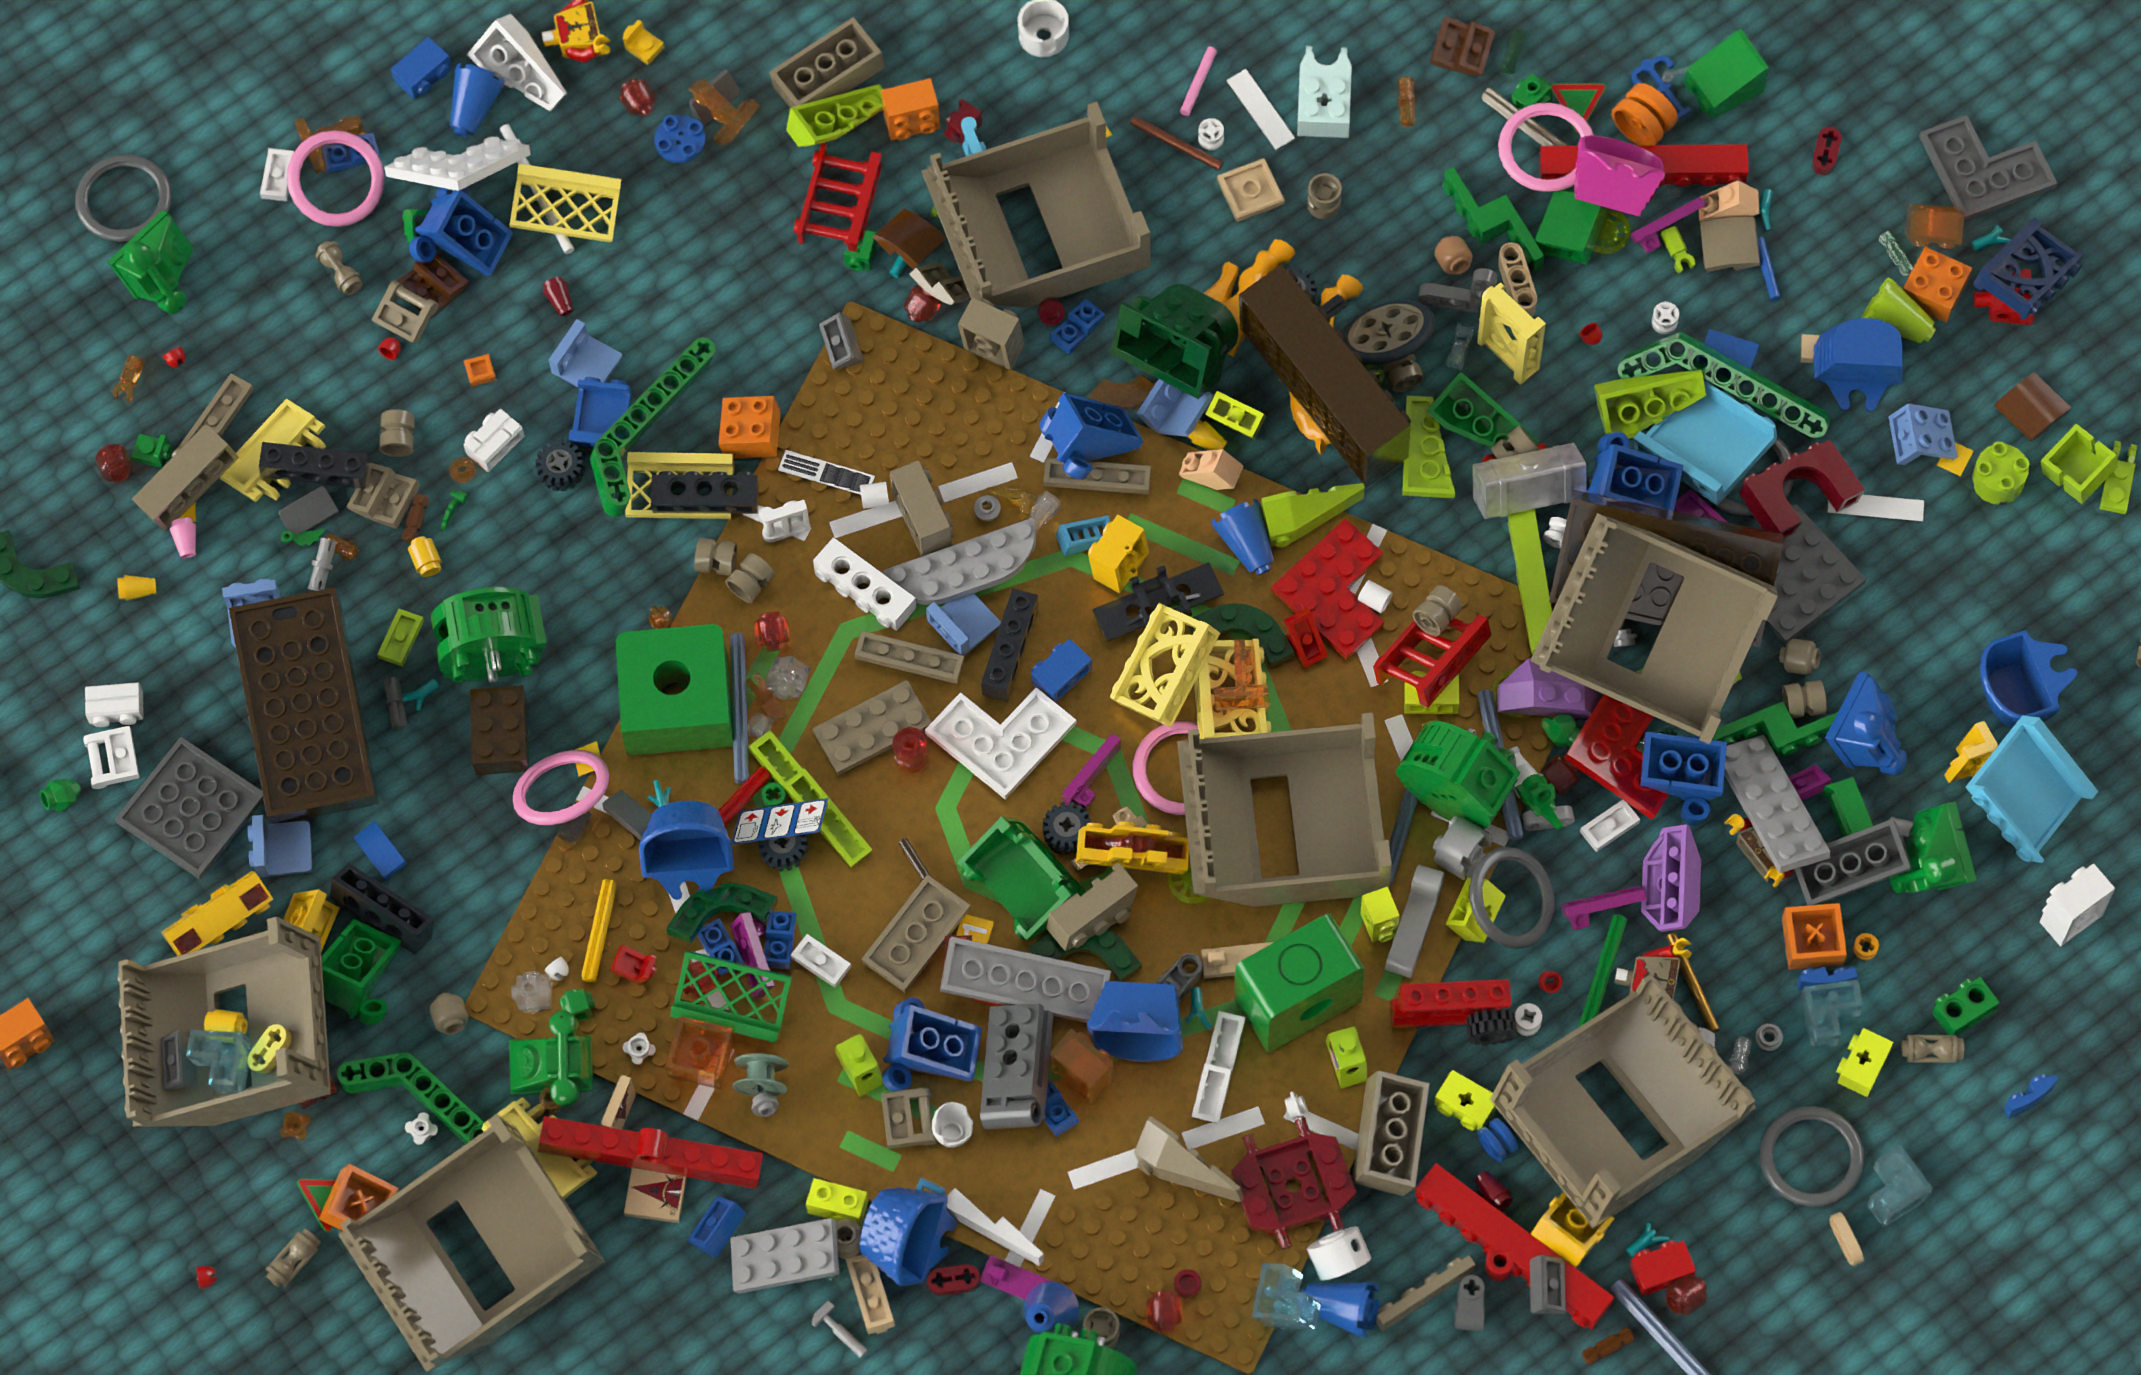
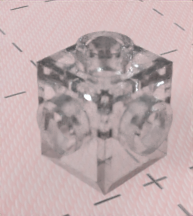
[764,656,811,700]
[511,972,552,1013]

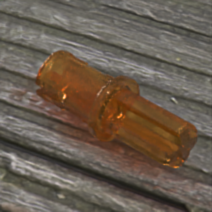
[1397,76,1417,128]
[746,673,786,724]

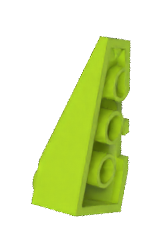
[786,84,883,147]
[1594,370,1706,439]
[1261,483,1365,548]

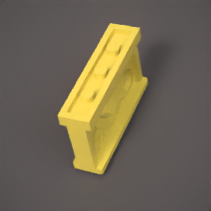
[1477,282,1546,385]
[1110,603,1220,728]
[1194,639,1271,739]

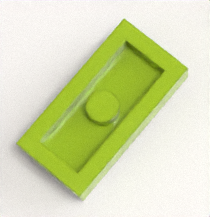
[377,608,424,667]

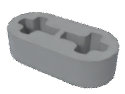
[1522,806,1575,831]

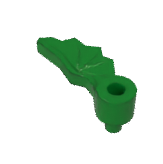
[441,490,468,530]
[281,529,325,547]

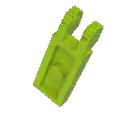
[2099,441,2137,514]

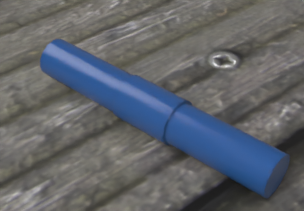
[1758,237,1781,301]

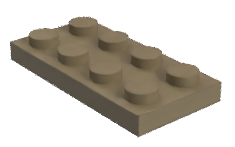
[812,680,932,776]
[861,875,971,993]

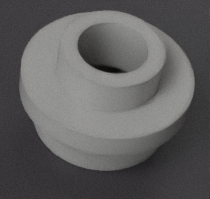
[974,495,1001,521]
[1614,629,1637,647]
[1755,1024,1783,1051]
[751,1092,779,1117]

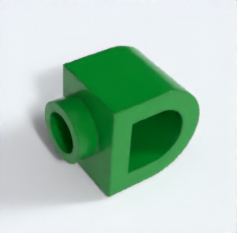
[559,989,595,1022]

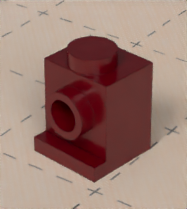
[944,98,983,145]

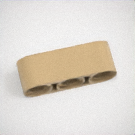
[1498,243,1537,317]

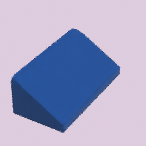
[687,1195,746,1257]

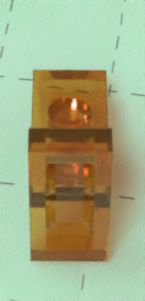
[689,79,760,146]
[294,115,365,174]
[1214,639,1270,710]

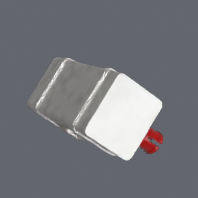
[1472,443,1586,520]

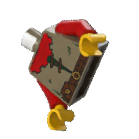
[1724,814,1795,887]
[1614,938,1692,1000]

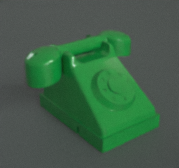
[107,210,194,314]
[1889,801,1977,894]
[321,919,401,1025]
[509,1010,593,1107]

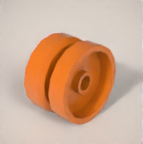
[1611,83,1678,145]

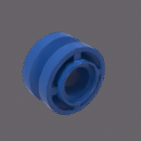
[1477,1118,1519,1162]

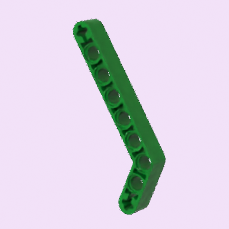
[1618,332,1830,438]
[590,337,715,517]
[337,1053,484,1144]

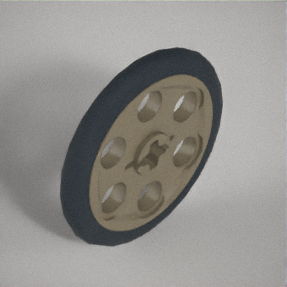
[1342,300,1435,366]

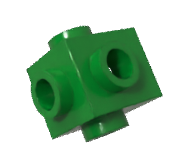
[1512,73,1553,119]

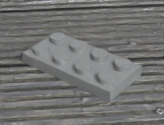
[730,1218,839,1294]

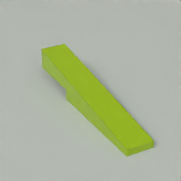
[1508,509,1552,654]
[749,730,872,868]

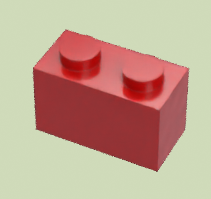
[1630,1240,1696,1297]

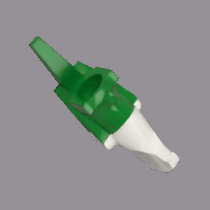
[1509,746,1563,830]

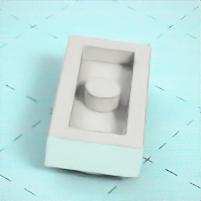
[260,149,294,201]
[1580,800,1640,852]
[791,934,851,988]

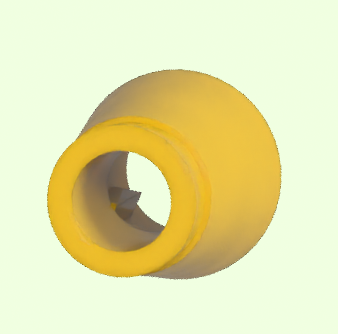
[1187,420,1227,450]
[117,575,156,601]

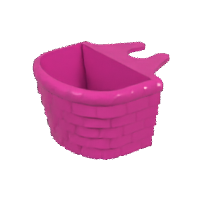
[1574,135,1665,217]

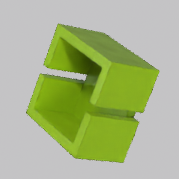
[2041,424,2118,504]

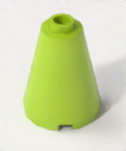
[1861,277,1936,344]

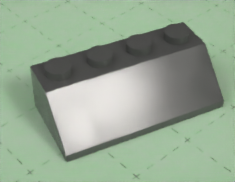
[1795,819,1911,906]

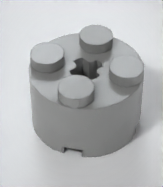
[1433,815,1492,880]

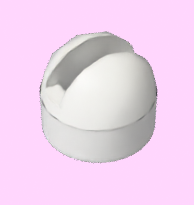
[545,957,569,981]

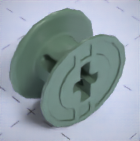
[732,1054,789,1096]

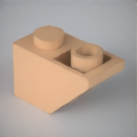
[1699,181,1759,222]
[1179,449,1243,490]

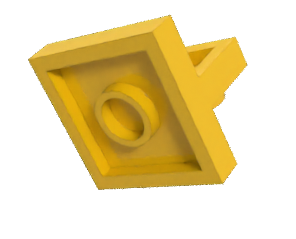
[1944,721,1998,784]
[283,890,339,952]

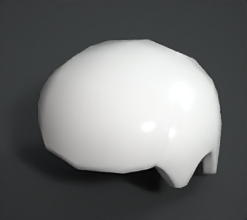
[932,1102,974,1148]

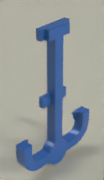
[1631,56,1692,119]

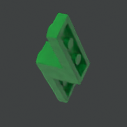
[1442,167,1544,272]
[1712,701,1838,757]

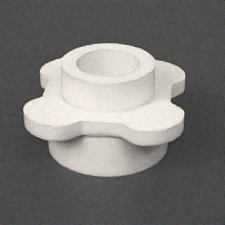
[623,1033,656,1065]
[1285,1091,1308,1120]
[405,1113,438,1145]

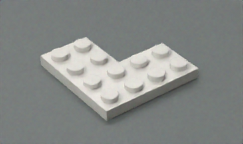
[385,137,531,191]
[925,688,1077,800]

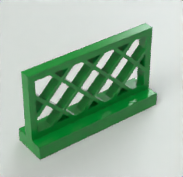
[670,950,793,1043]

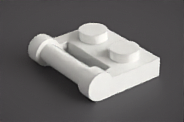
[759,500,810,543]
[83,726,140,789]

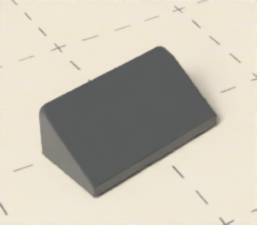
[689,69,740,125]
[819,312,864,370]
[278,486,339,534]
[602,789,652,841]
[161,1030,197,1090]
[1530,1255,1566,1314]

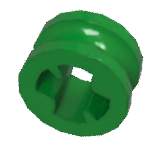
[762,783,786,807]

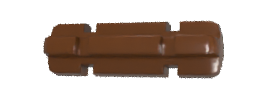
[402,494,429,543]
[1582,1328,1634,1365]

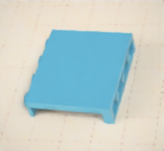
[1633,378,1777,505]
[1966,715,2098,863]

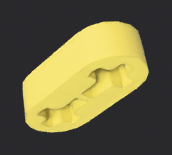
[247,1024,292,1074]

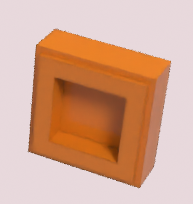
[464,354,496,387]

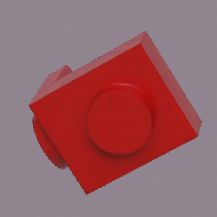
[610,945,657,984]

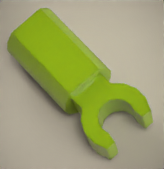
[1660,226,1695,274]

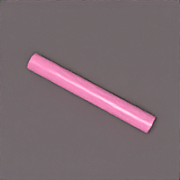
[1180,47,1217,116]

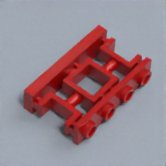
[1390,979,1512,1028]

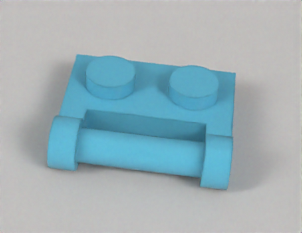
[961,117,986,156]

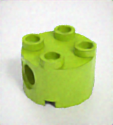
[1972,442,2029,504]

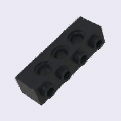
[259,442,369,489]
[651,471,759,514]
[981,588,1039,702]
[330,863,434,955]

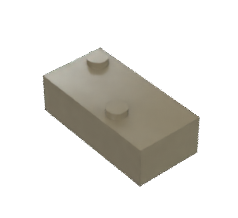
[769,17,885,108]
[132,424,239,532]
[1352,1070,1429,1196]

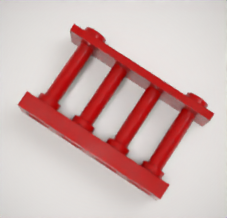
[794,143,883,252]
[1373,614,1492,707]

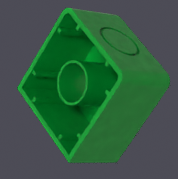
[616,624,733,756]
[1234,914,1365,1053]

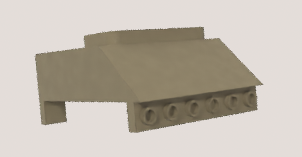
[922,102,1151,308]
[1530,513,1778,744]
[1177,713,1392,907]
[117,917,330,1127]
[1490,974,1756,1228]
[338,1114,605,1372]

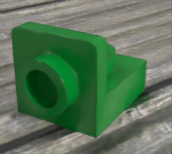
[843,230,878,271]
[131,434,172,468]

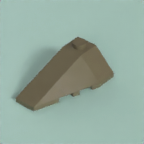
[1134,1116,1244,1202]

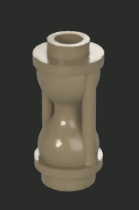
[316,241,363,295]
[1901,1035,1964,1063]
[266,1229,321,1287]

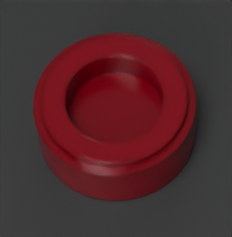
[1037,298,1065,325]
[1174,1269,1202,1299]

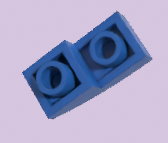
[321,133,380,173]
[1049,299,1105,355]
[354,821,407,880]
[764,911,796,969]
[697,918,745,976]
[1796,967,1858,992]
[2004,1074,2058,1119]
[1043,1078,1079,1137]

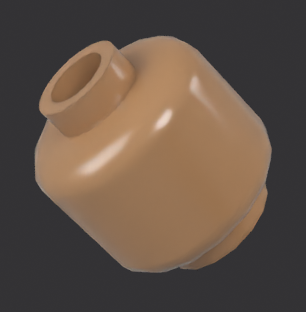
[1434,236,1473,275]

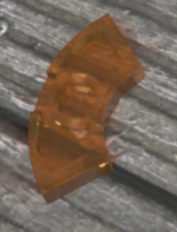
[1088,375,1155,409]

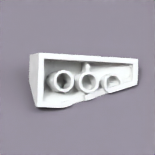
[468,14,566,111]

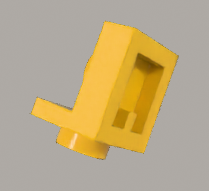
[623,20,665,65]

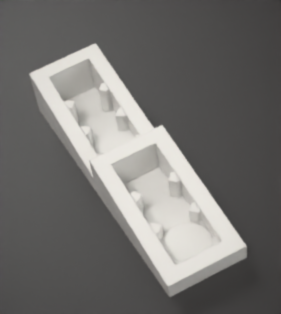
[1192,1011,1246,1124]
[947,1188,1044,1266]

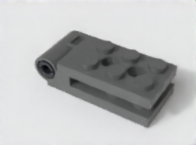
[980,1003,1054,1130]

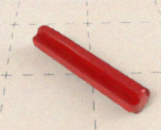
[718,766,771,827]

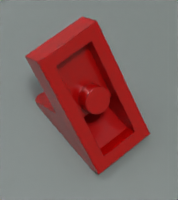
[1284,608,1328,668]

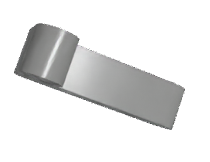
[1385,864,1445,978]

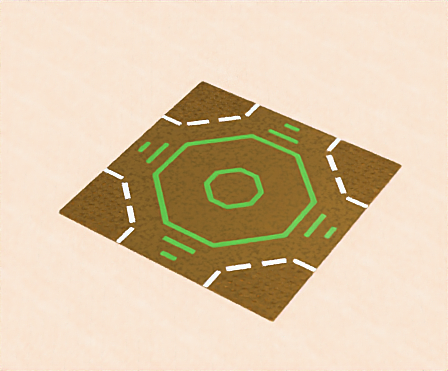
[465,302,1556,1375]

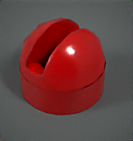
[1579,322,1603,345]
[378,337,401,360]
[162,346,186,368]
[1538,970,1562,993]
[196,1266,217,1289]

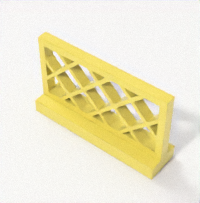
[510,164,621,243]
[625,452,735,519]

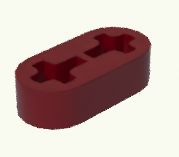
[1812,127,1842,175]
[927,1264,980,1296]

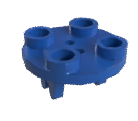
[654,115,706,163]

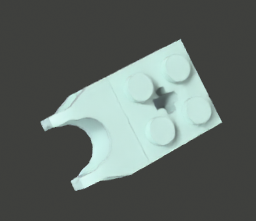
[1297,46,1351,138]

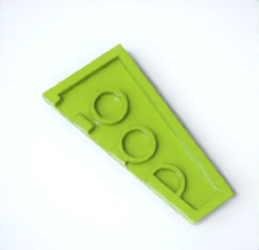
[1402,396,1455,498]

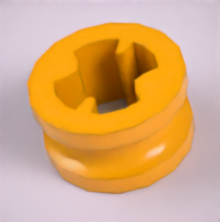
[1853,933,1879,961]

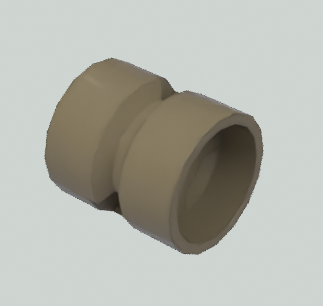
[1307,173,1342,220]
[1382,353,1424,393]
[379,410,415,457]
[1490,425,1540,459]
[694,538,737,576]
[725,553,775,603]
[1413,585,1463,636]
[1782,680,1827,719]
[1083,1307,1120,1349]

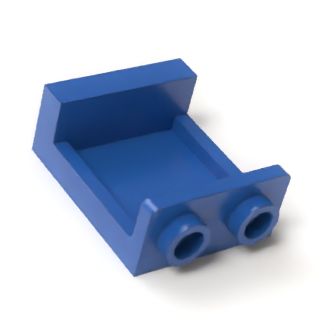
[568,377,632,449]

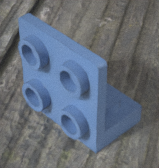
[549,319,622,388]
[1136,379,1214,437]
[1888,403,1957,465]
[926,593,1001,656]

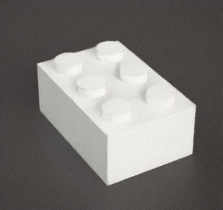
[2040,864,2115,947]

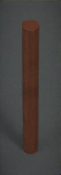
[1130,116,1224,171]

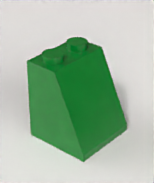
[1684,29,1769,120]

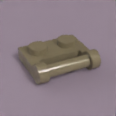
[372,280,438,344]
[881,1088,937,1149]

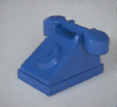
[409,187,514,276]
[1040,392,1144,480]
[1586,432,1684,511]
[1825,671,1907,776]
[1640,732,1727,826]
[882,997,982,1092]

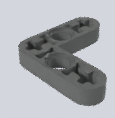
[1418,268,1497,313]

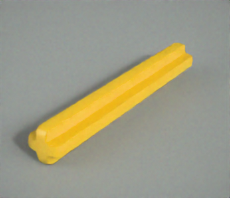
[581,879,617,983]

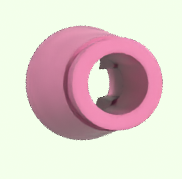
[170,518,196,558]

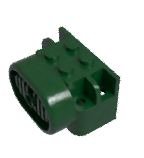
[1111,284,1239,399]

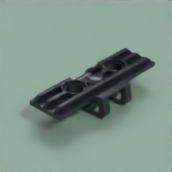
[1092,562,1224,642]

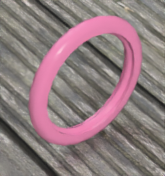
[1498,103,1594,192]
[287,130,385,227]
[1133,721,1216,815]
[513,750,610,825]

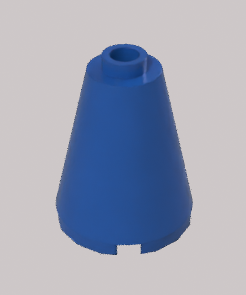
[450,64,505,138]
[1211,499,1274,576]
[1024,1281,1079,1335]
[1299,1282,1380,1338]

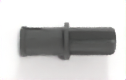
[383,677,407,730]

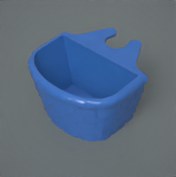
[1813,318,1903,412]
[1980,630,2078,728]
[639,801,734,900]
[1087,981,1183,1062]
[860,1187,957,1286]

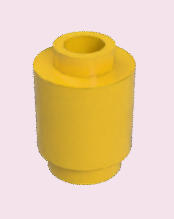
[408,536,442,578]
[204,1009,248,1040]

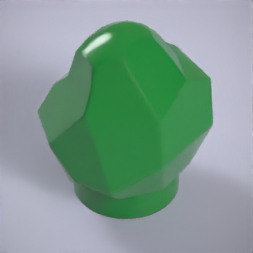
[1542,714,1581,747]
[40,778,81,812]

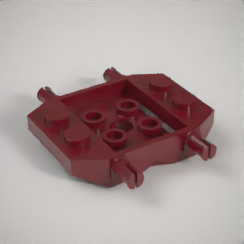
[1231,1117,1356,1250]

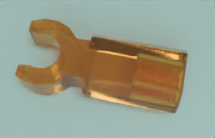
[113,355,145,402]

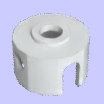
[1018,0,1069,57]
[1307,1226,1371,1280]

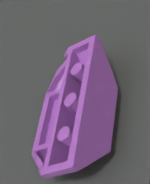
[1498,658,1602,719]
[1641,824,1701,932]

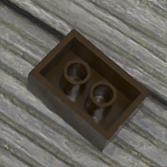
[470,685,529,775]

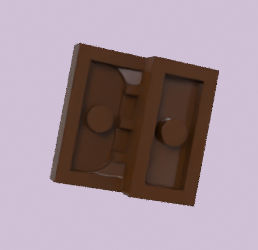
[1429,16,1495,76]
[873,209,946,269]
[397,253,469,319]
[1994,372,2071,441]

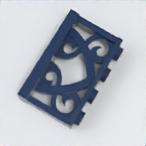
[1973,217,2084,320]

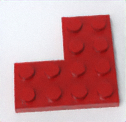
[1271,518,1384,660]
[1563,694,1669,820]

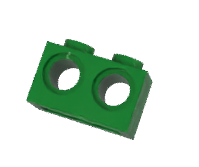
[1932,977,2000,1036]

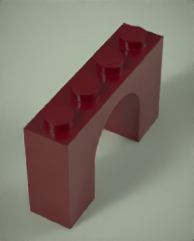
[1738,440,1865,539]

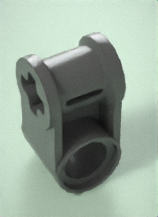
[1155,953,1203,1004]
[1454,1275,1484,1331]

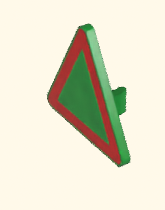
[1550,83,1606,134]
[297,1178,336,1233]

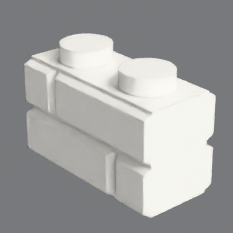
[464,409,525,472]
[85,682,144,727]

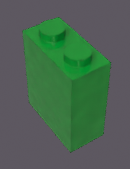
[1535,189,1608,265]

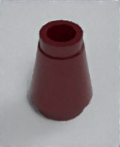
[543,276,574,317]
[1475,1171,1513,1212]

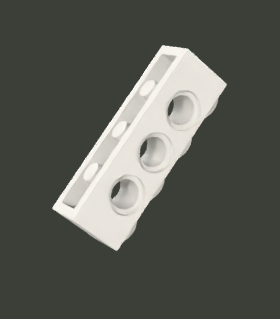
[813,537,917,631]

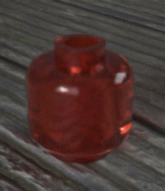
[619,78,657,117]
[904,285,942,323]
[95,444,133,483]
[754,612,790,652]
[1540,756,1581,795]
[683,960,722,999]
[1665,1274,1707,1315]
[1146,1291,1183,1331]

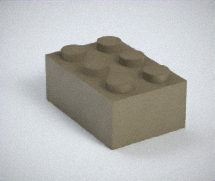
[958,297,1025,370]
[890,460,954,557]

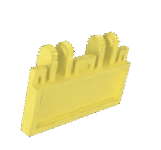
[220,399,326,502]
[482,1097,597,1199]

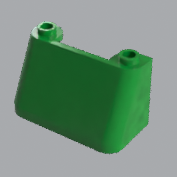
[958,816,1086,941]

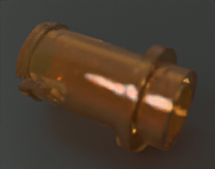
[325,533,358,561]
[539,1087,561,1113]

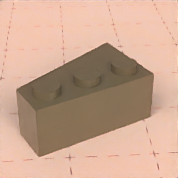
[1046,862,1138,951]

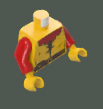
[542,0,610,63]

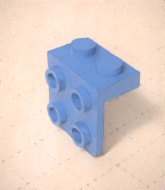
[222,579,280,647]
[248,815,312,877]

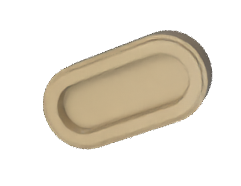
[1830,1212,1864,1266]

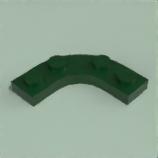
[0,530,80,598]
[1188,603,1295,667]
[666,883,778,944]
[1028,929,1142,982]

